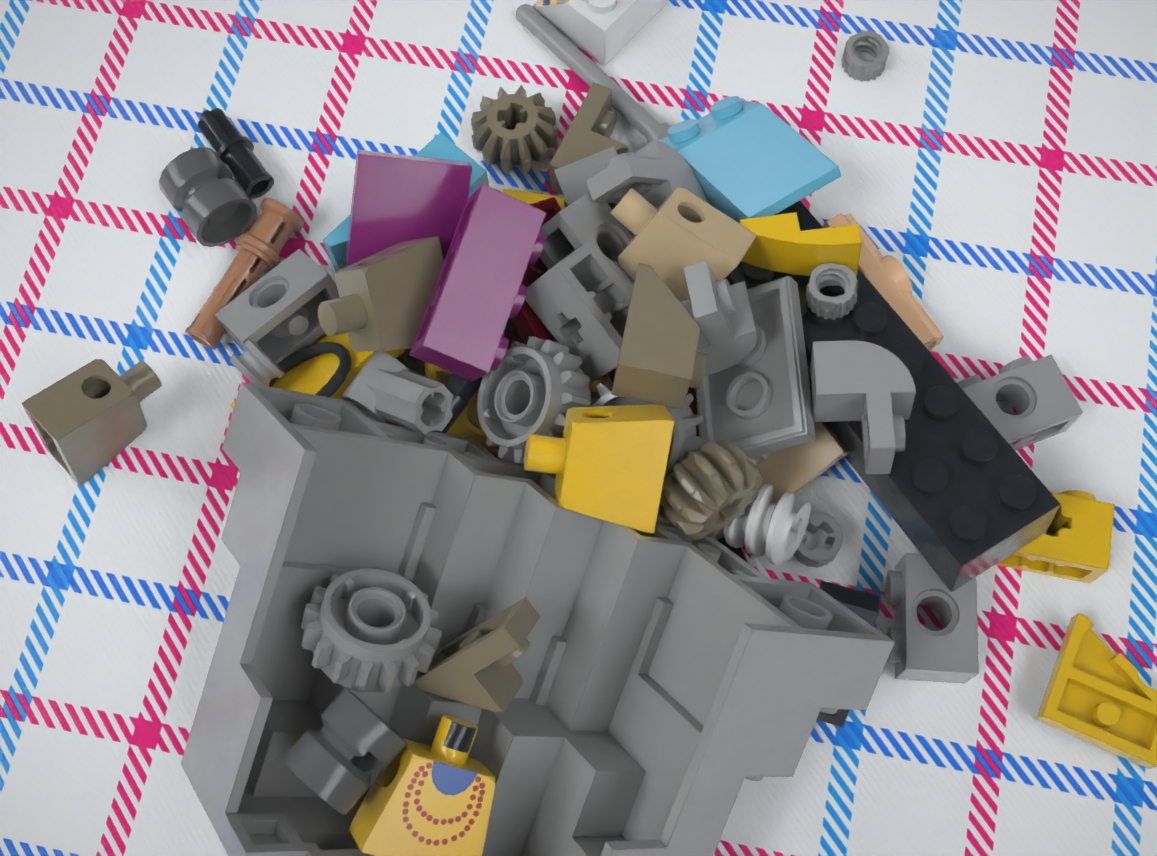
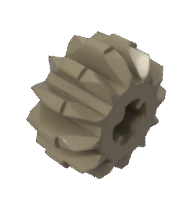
[471,84,557,175]
[660,439,763,540]

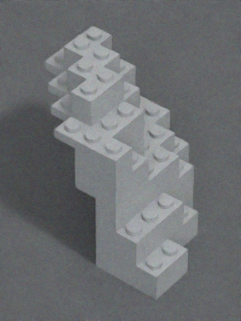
[181,382,895,856]

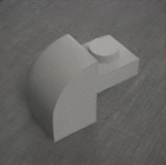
[586,140,708,209]
[680,260,758,376]
[810,340,916,474]

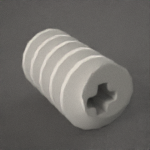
[712,483,811,566]

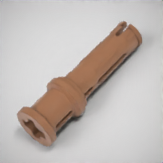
[185,198,304,350]

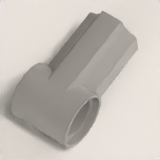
[341,351,454,435]

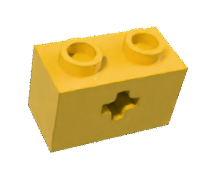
[995,490,1115,584]

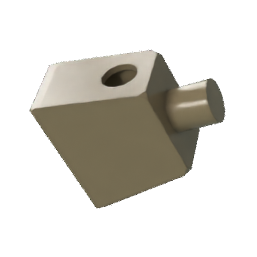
[318,236,444,352]
[21,359,162,486]

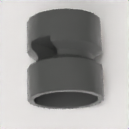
[159,147,256,247]
[282,687,408,815]

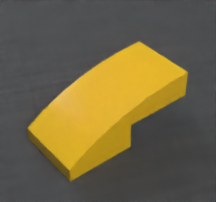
[740,212,862,276]

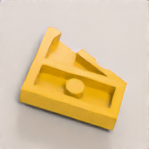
[1036,613,1157,769]

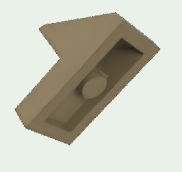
[549,82,628,194]
[414,597,541,713]

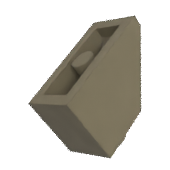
[611,263,707,409]

